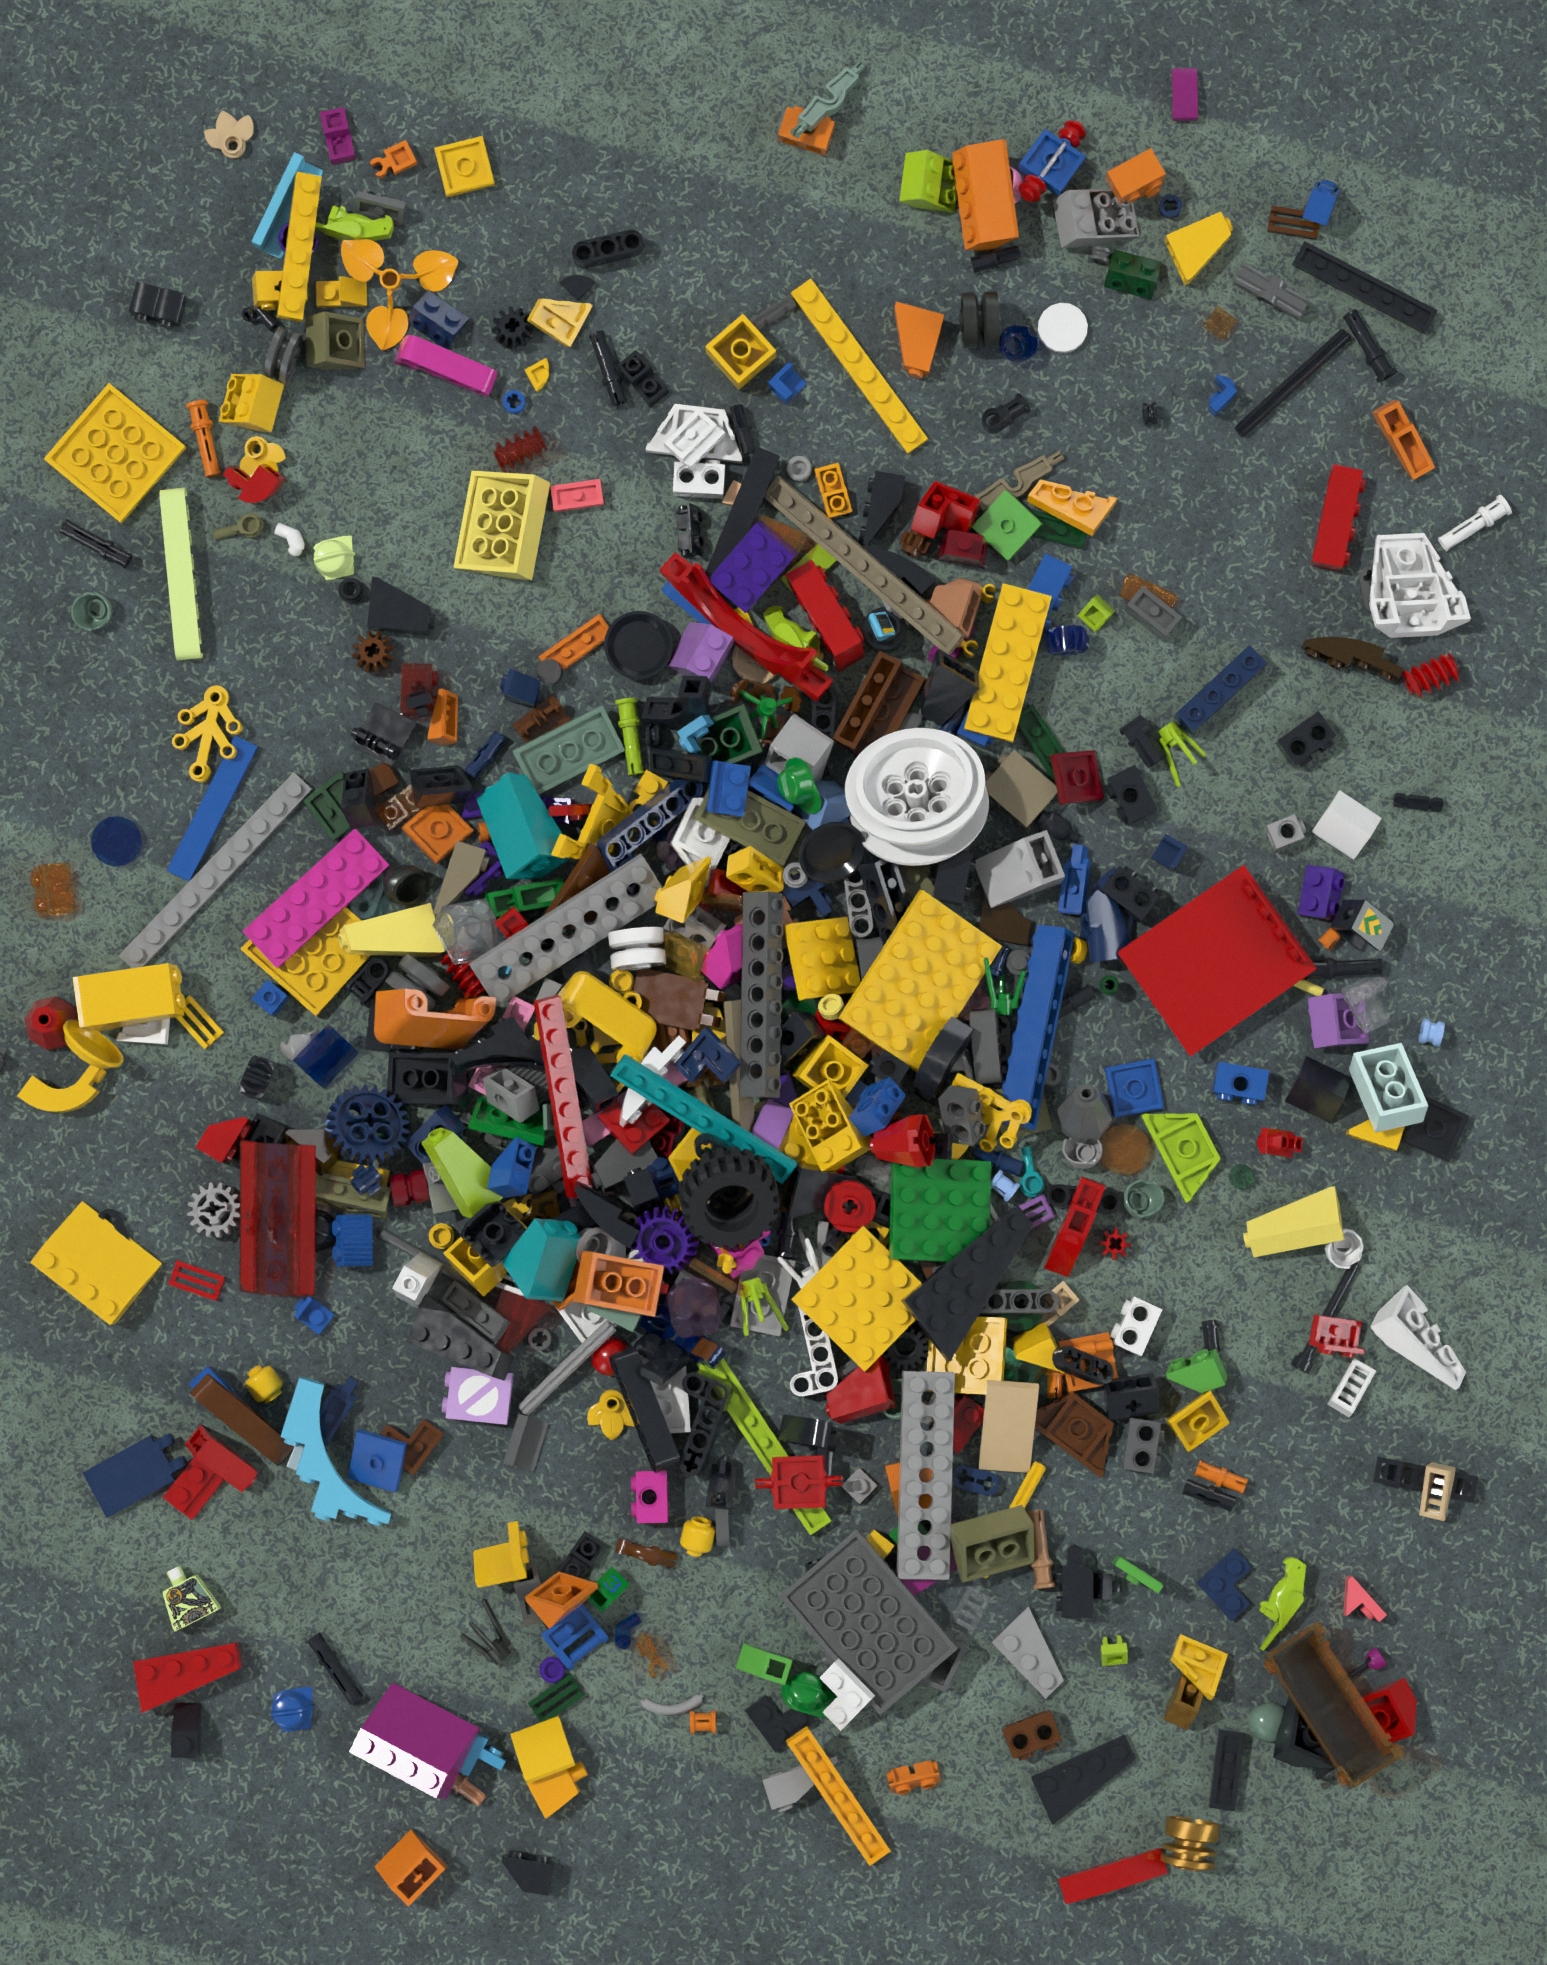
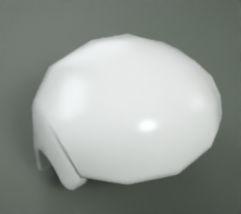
[1324,1228,1364,1269]

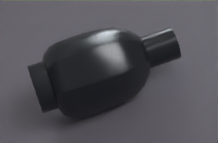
[1036,810,1081,844]

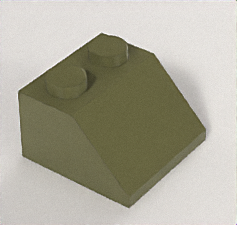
[306,311,365,370]

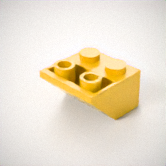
[219,374,284,432]

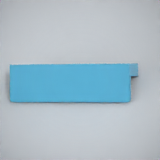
[251,152,323,259]

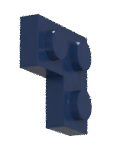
[674,1027,742,1083]
[1196,1548,1252,1622]

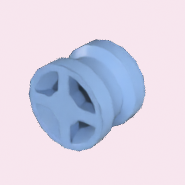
[1418,1018,1445,1047]

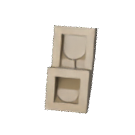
[1036,1281,1079,1327]

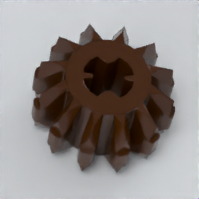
[352,631,395,674]

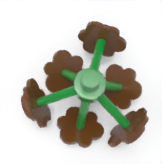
[730,679,802,748]

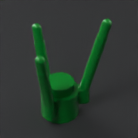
[984,958,1026,1015]

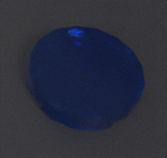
[91,816,142,867]

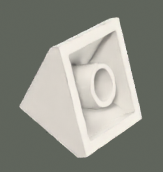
[1312,790,1381,860]

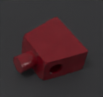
[937,530,988,568]

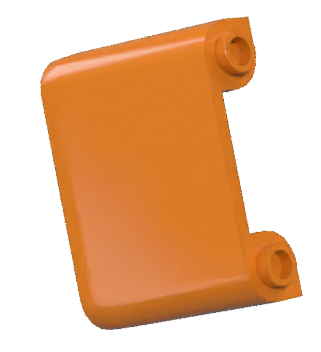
[374,989,496,1050]

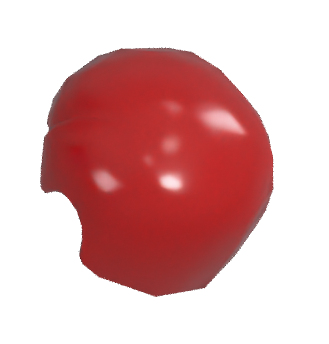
[590,1336,630,1376]

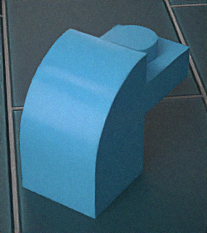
[460,1734,507,1776]

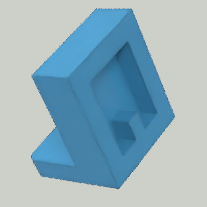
[677,715,714,753]

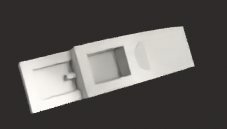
[619,1036,686,1127]

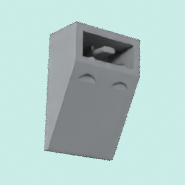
[1052,189,1140,248]
[974,830,1065,908]

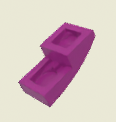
[1171,68,1198,121]
[320,107,356,165]

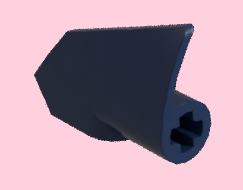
[1080,890,1131,962]

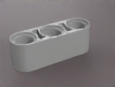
[843,869,873,939]

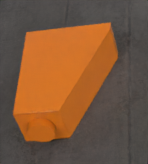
[894,302,944,379]

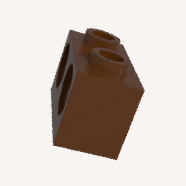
[1001,1709,1061,1761]

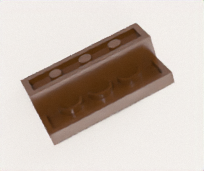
[832,651,926,757]

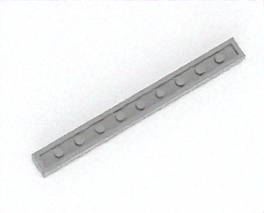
[119,772,313,968]

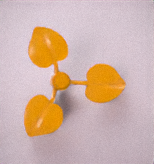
[341,239,458,350]

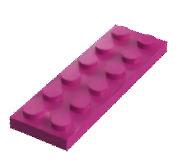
[243,829,390,969]

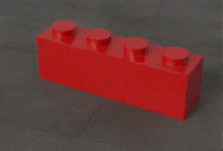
[1310,464,1366,572]

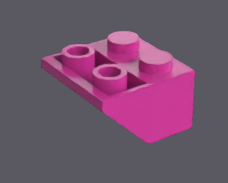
[699,924,743,989]

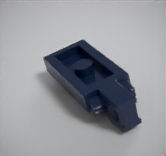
[319,1376,359,1446]

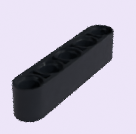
[609,1346,680,1473]

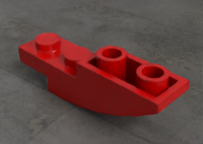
[1044,1176,1106,1277]

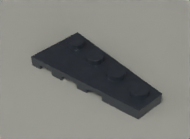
[1031,1734,1136,1825]

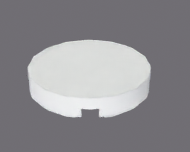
[1038,303,1088,353]

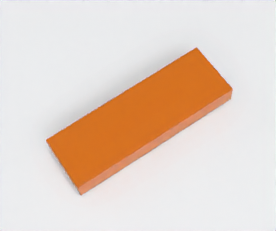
[538,614,609,671]

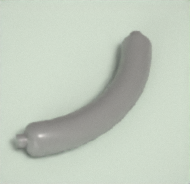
[640,1694,704,1715]

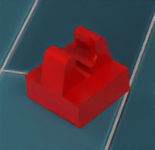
[494,906,529,939]

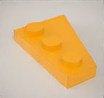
[1027,479,1117,536]

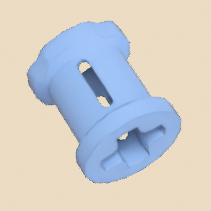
[991,1169,1020,1202]

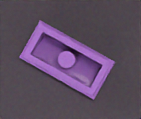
[751,1099,794,1150]

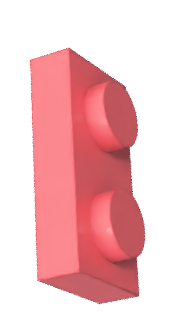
[550,479,604,513]

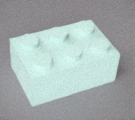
[1349,1043,1428,1133]

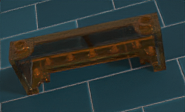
[1263,1621,1405,1790]

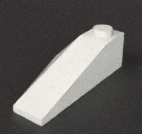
[1370,1285,1466,1390]

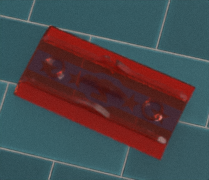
[239,1140,316,1296]

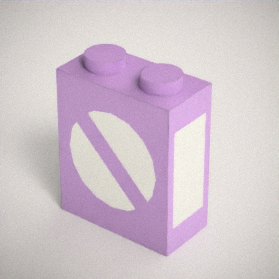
[442,1367,514,1425]

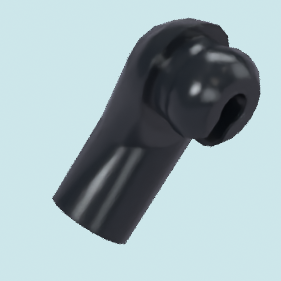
[241,306,279,331]

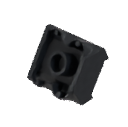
[459,1201,526,1268]

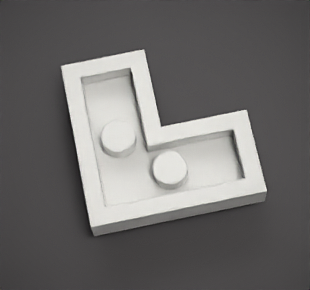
[820,1658,875,1731]

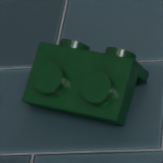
[1104,249,1162,300]

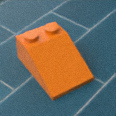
[573,1251,664,1317]

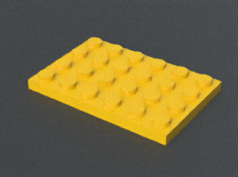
[838,890,1002,1073]

